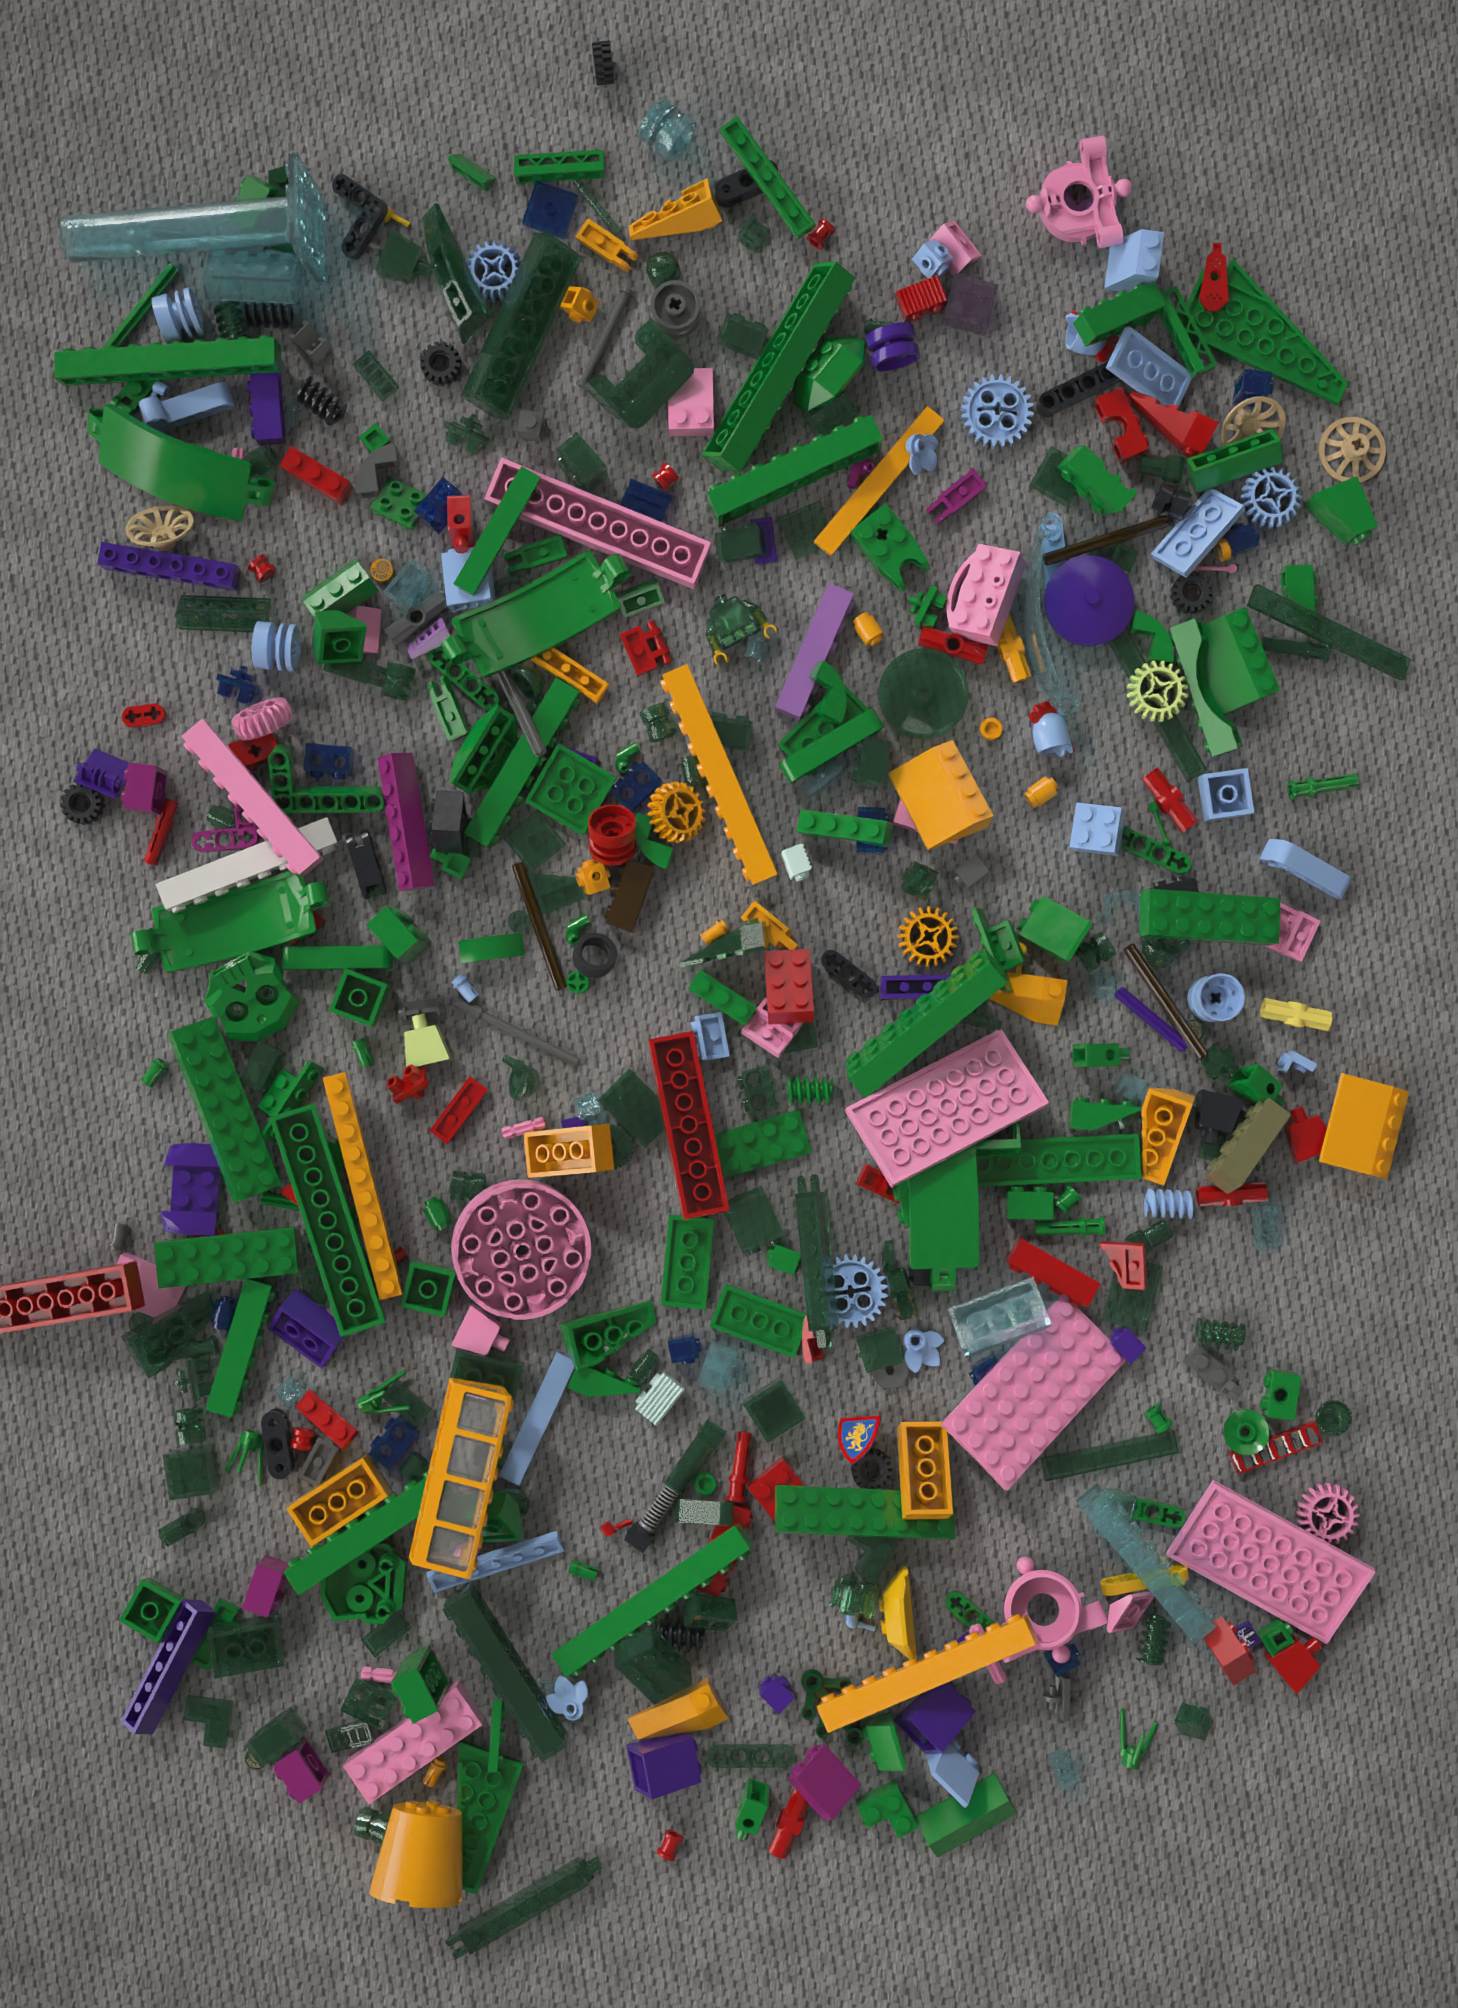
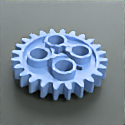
[960,374,1034,449]
[815,1254,888,1328]

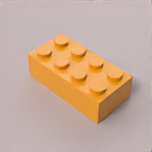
[523,1124,614,1178]
[897,1422,953,1519]
[286,1453,392,1547]

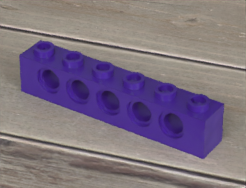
[97,542,241,592]

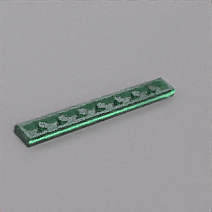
[1247,584,1411,681]
[1107,627,1208,782]

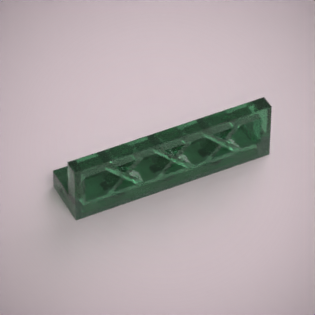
[176,595,272,632]

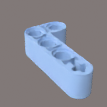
[139,382,235,432]
[1259,839,1352,899]

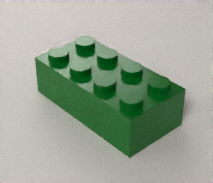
[366,906,430,963]
[391,1645,450,1724]

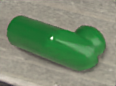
[615,742,641,773]
[565,914,591,946]

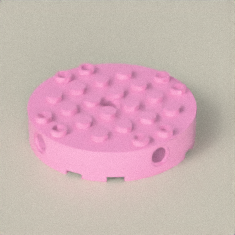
[451,1179,591,1320]

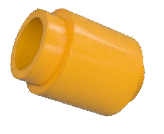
[853,612,884,647]
[1024,776,1059,808]

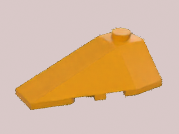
[628,178,722,240]
[988,972,1067,1026]
[1142,1087,1195,1186]
[627,1677,729,1740]

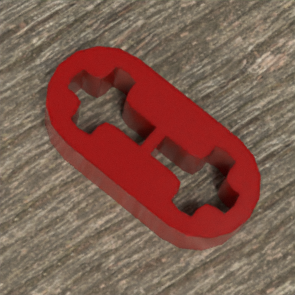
[122,703,167,728]

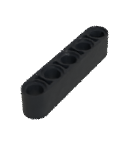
[1036,361,1123,417]

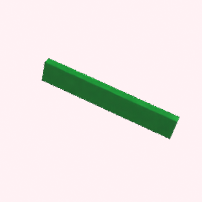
[719,116,816,240]
[453,466,541,597]

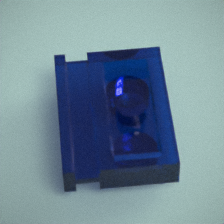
[620,479,672,522]

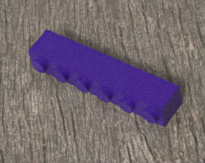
[120,1599,216,1734]

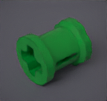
[1053,1185,1082,1215]
[1143,1403,1173,1434]

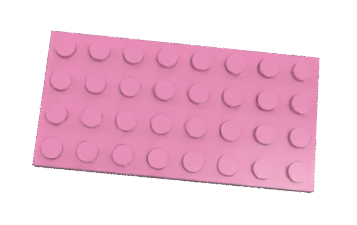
[845,1028,1049,1188]
[941,1294,1126,1490]
[1166,1480,1376,1644]

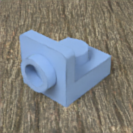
[1278,1051,1317,1073]

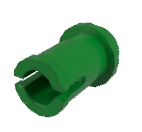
[351,1038,375,1068]
[141,1058,168,1088]
[568,1559,598,1582]

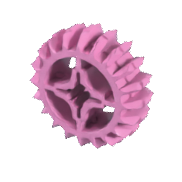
[231,697,293,741]
[1296,1482,1360,1544]

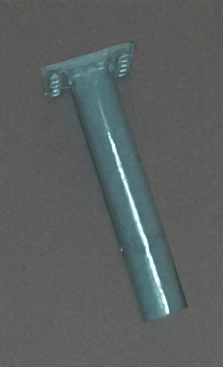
[60,152,325,283]

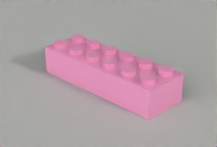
[343,1680,485,1804]

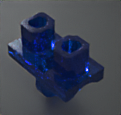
[216,665,261,706]

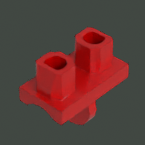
[387,1064,429,1104]

